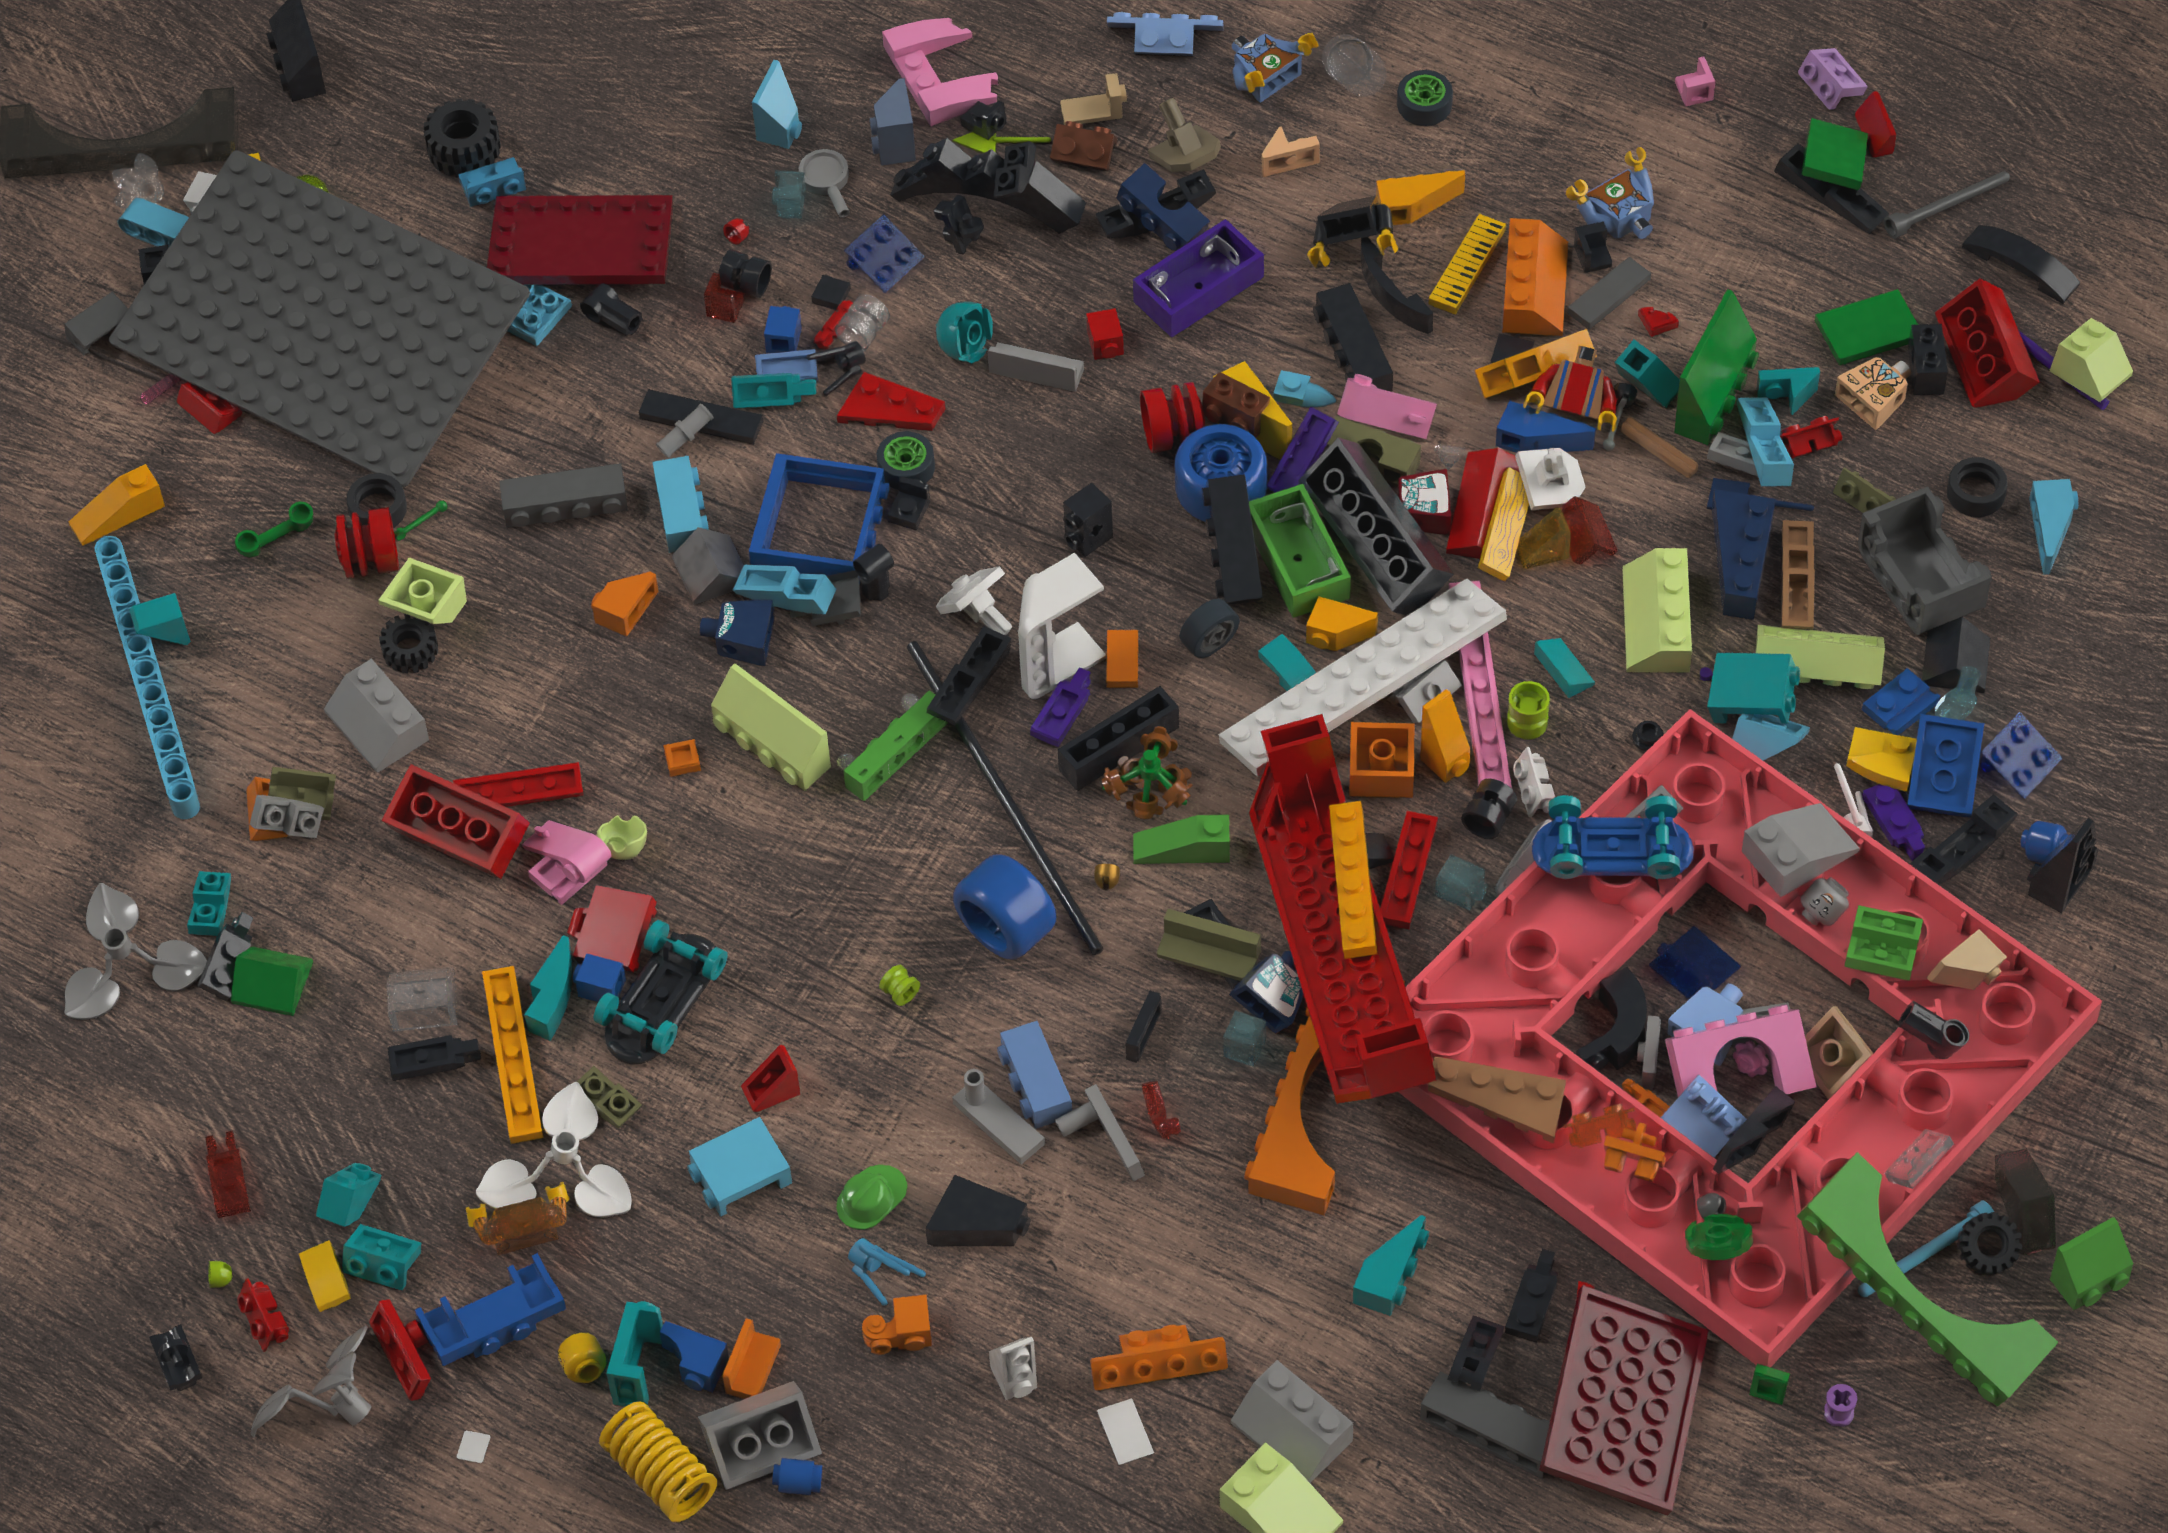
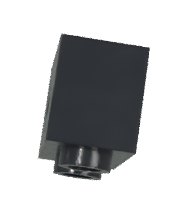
[1908,324,1948,395]
[1063,482,1113,557]

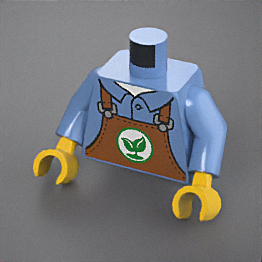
[1232,33,1319,103]
[1566,147,1654,239]

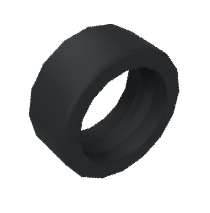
[1947,457,2008,517]
[347,473,407,528]

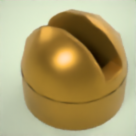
[1094,864,1120,890]

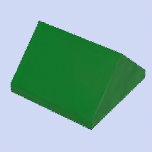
[231,946,313,1016]

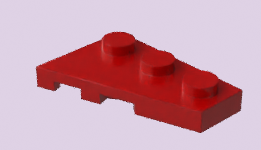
[837,372,946,431]

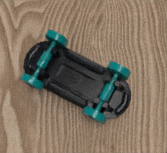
[593,920,728,1065]

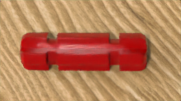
[814,300,857,349]

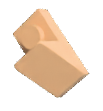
[1262,127,1320,177]

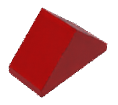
[741,1045,800,1112]

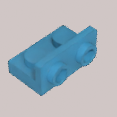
[458,157,526,207]

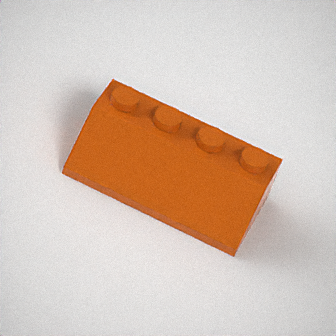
[1502,218,1568,336]

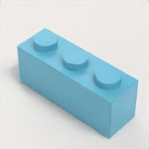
[653,456,709,553]

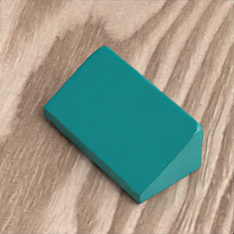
[1534,638,1595,698]

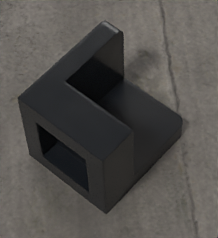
[1574,221,1612,273]

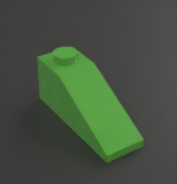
[1133,815,1230,864]

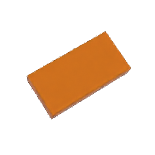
[1106,630,1139,688]

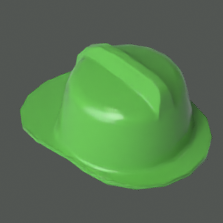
[836,1164,908,1230]

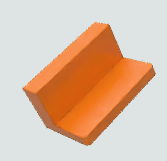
[723,1318,781,1399]

